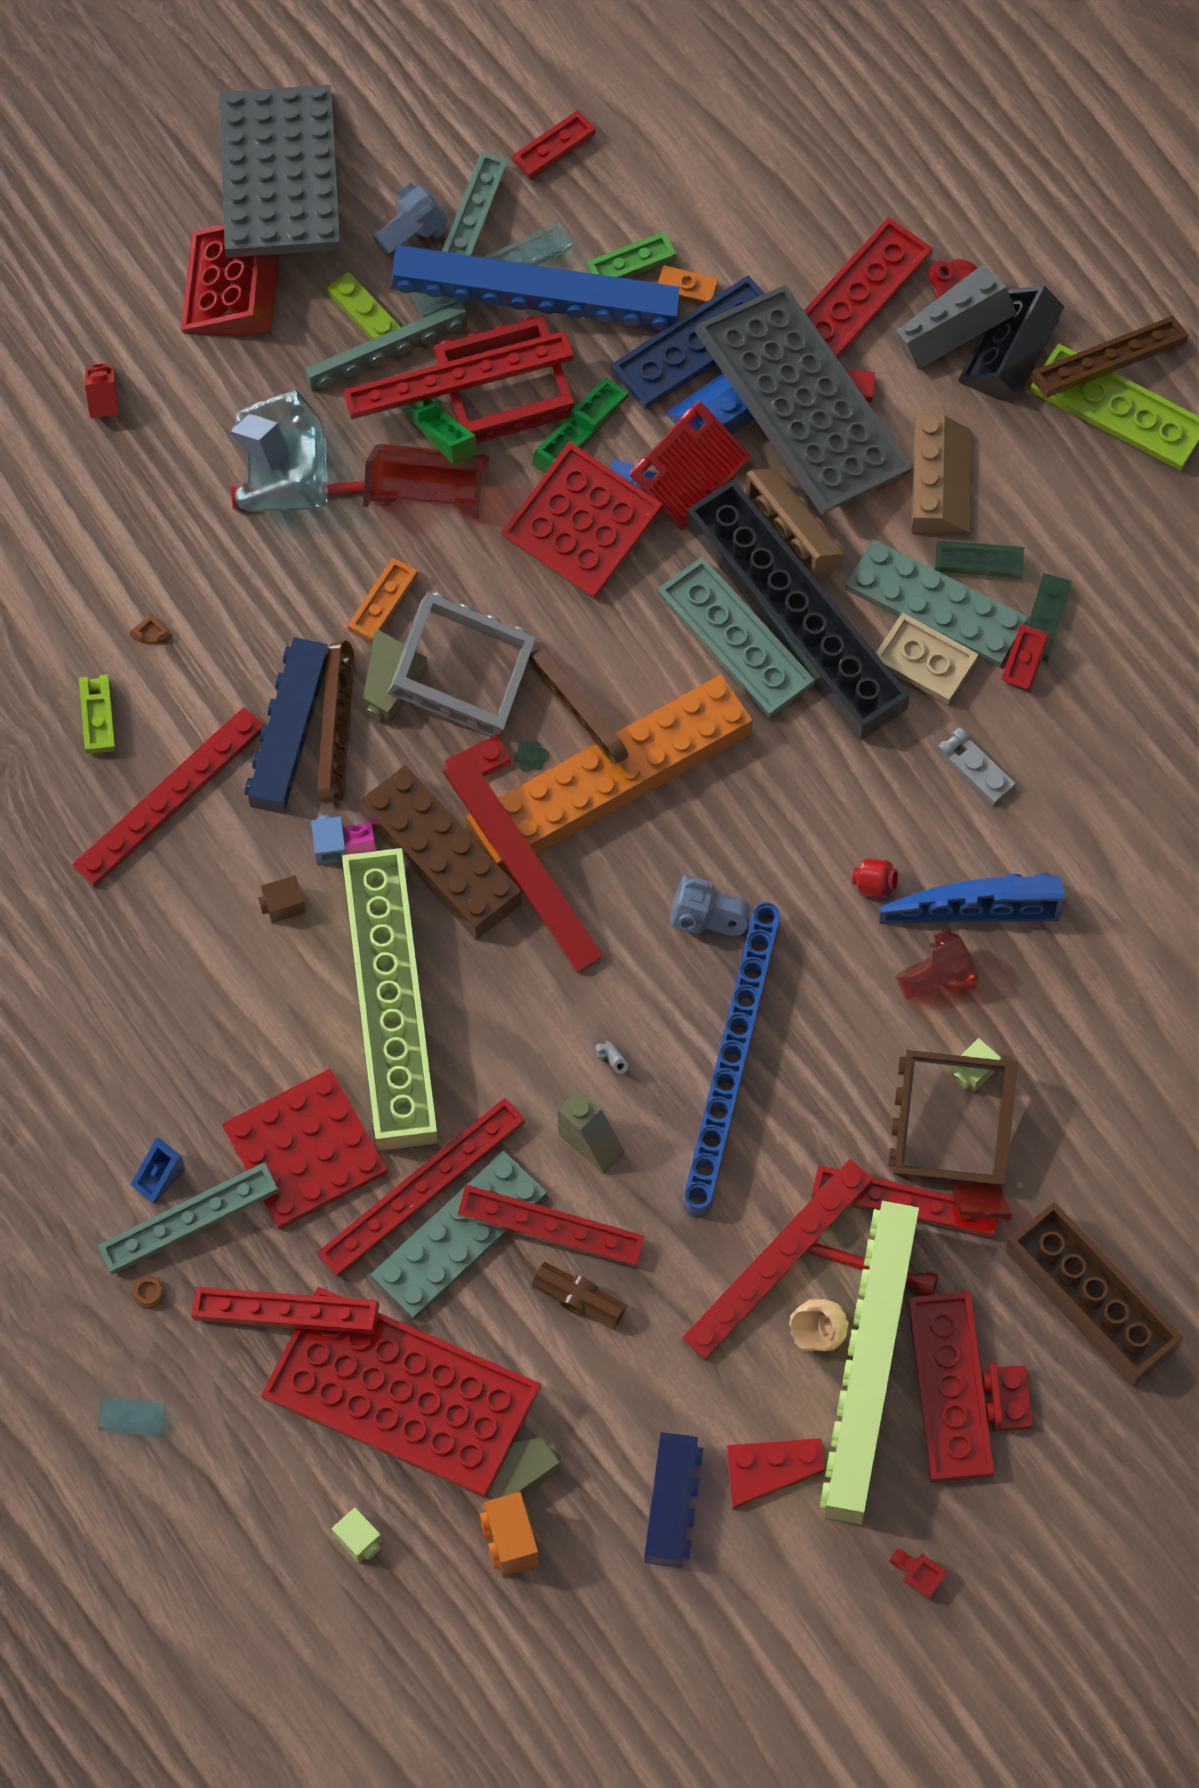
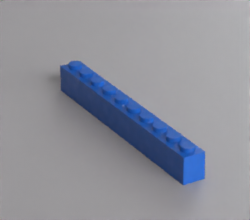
[390,245,679,331]

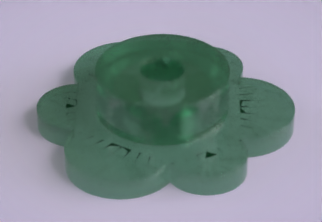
[514,741,549,772]

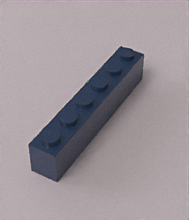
[245,637,328,814]

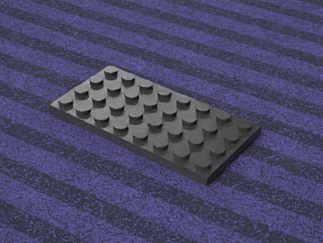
[219,85,341,258]
[694,285,913,515]

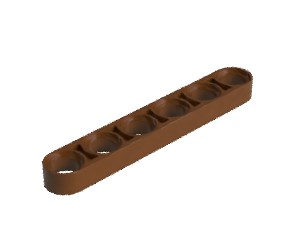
[317,640,355,804]
[529,647,629,765]

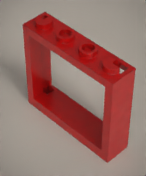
[434,316,574,444]

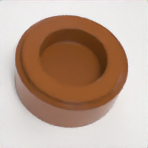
[132,1276,164,1309]

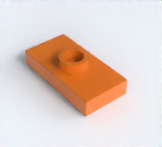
[658,265,718,305]

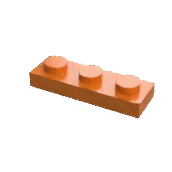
[347,557,418,643]

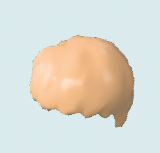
[789,1298,849,1351]

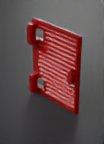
[629,401,752,530]

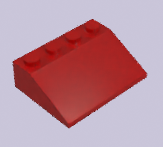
[181,224,279,336]

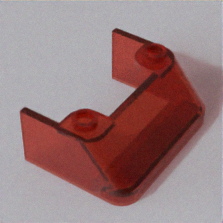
[362,444,490,519]

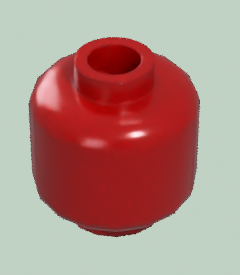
[852,858,899,899]

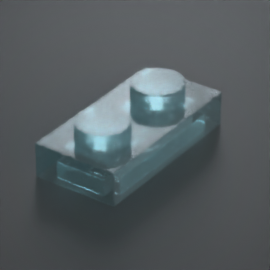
[98,1397,165,1436]

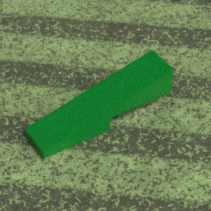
[532,377,628,473]
[399,397,478,466]

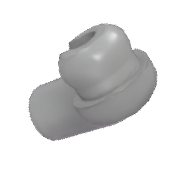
[595,1041,628,1074]

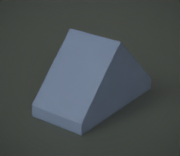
[229,414,291,474]

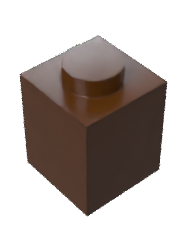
[258,875,306,923]

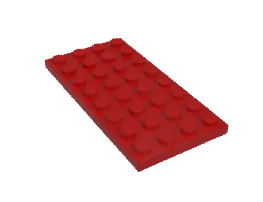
[261,1286,541,1498]

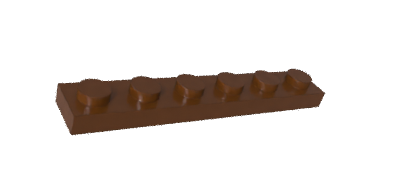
[1030,316,1189,398]

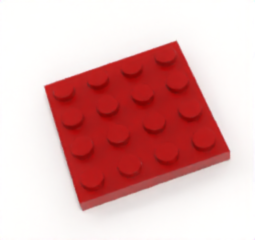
[501,441,664,600]
[222,1068,388,1230]

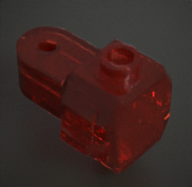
[895,929,979,999]

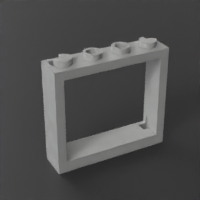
[387,592,536,737]

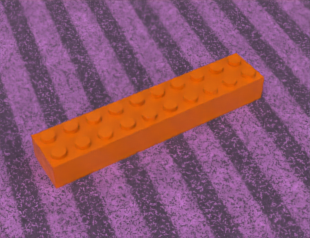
[466,674,753,872]

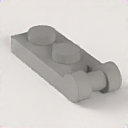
[936,728,1016,807]

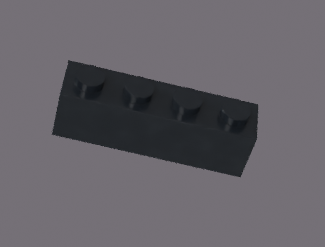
[958,285,1065,400]

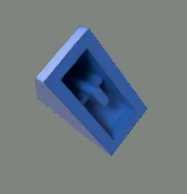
[130,1137,185,1203]

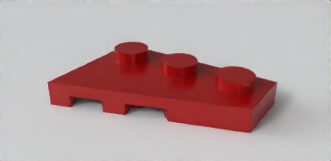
[727,1438,824,1510]

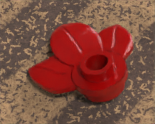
[928,259,977,299]

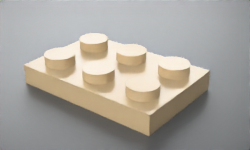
[876,612,979,705]

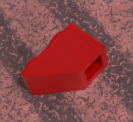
[85,363,119,418]

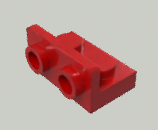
[983,1363,1032,1432]

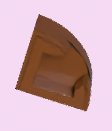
[129,614,172,644]

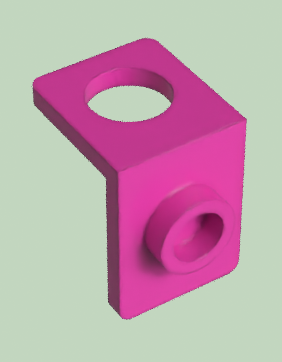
[342,822,376,855]

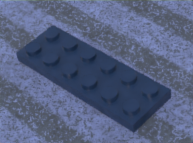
[611,275,765,410]

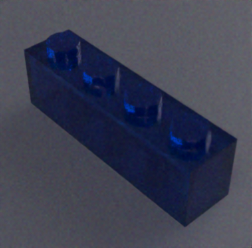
[644,1432,703,1568]

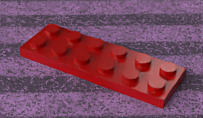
[804,217,933,359]
[908,1292,994,1482]

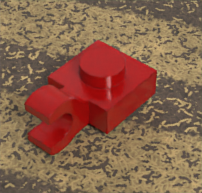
[889,1548,948,1600]

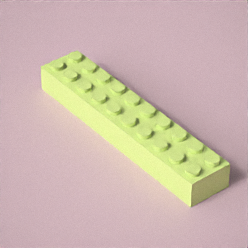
[342,848,438,1151]
[819,1201,919,1525]

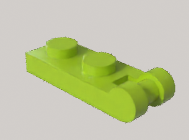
[79,674,116,754]

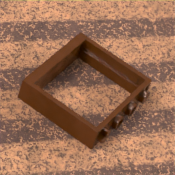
[888,1050,1018,1186]

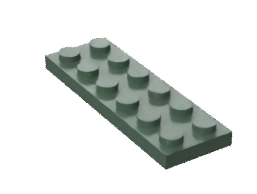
[845,539,1028,668]
[657,556,815,718]
[370,1151,547,1321]

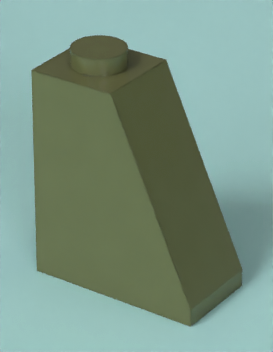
[363,629,428,724]
[558,1089,624,1174]
[487,1438,561,1500]

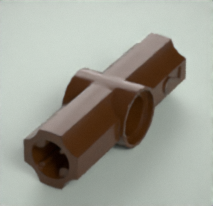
[532,1261,627,1330]

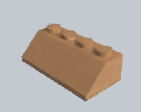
[911,414,971,536]
[745,468,844,582]

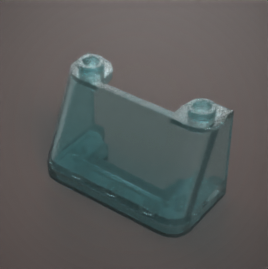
[234,389,327,512]

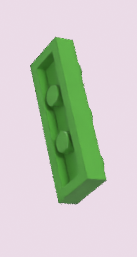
[587,231,676,279]

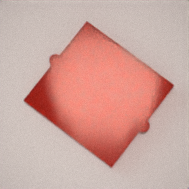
[950,1183,1012,1220]

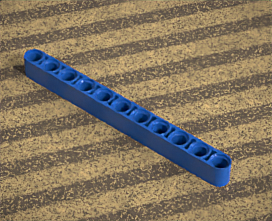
[684,902,780,1218]

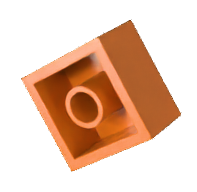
[479,1492,539,1577]

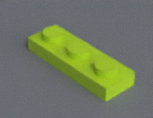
[327,272,401,340]

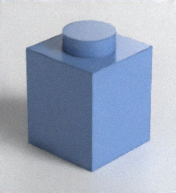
[311,815,346,865]

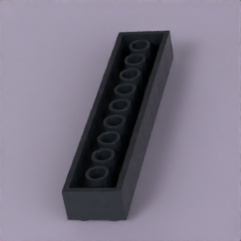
[686,479,910,741]

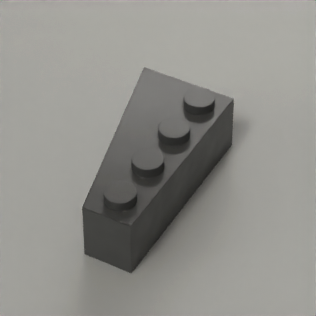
[896,264,1017,369]

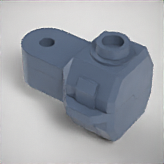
[372,182,448,255]
[669,874,750,936]

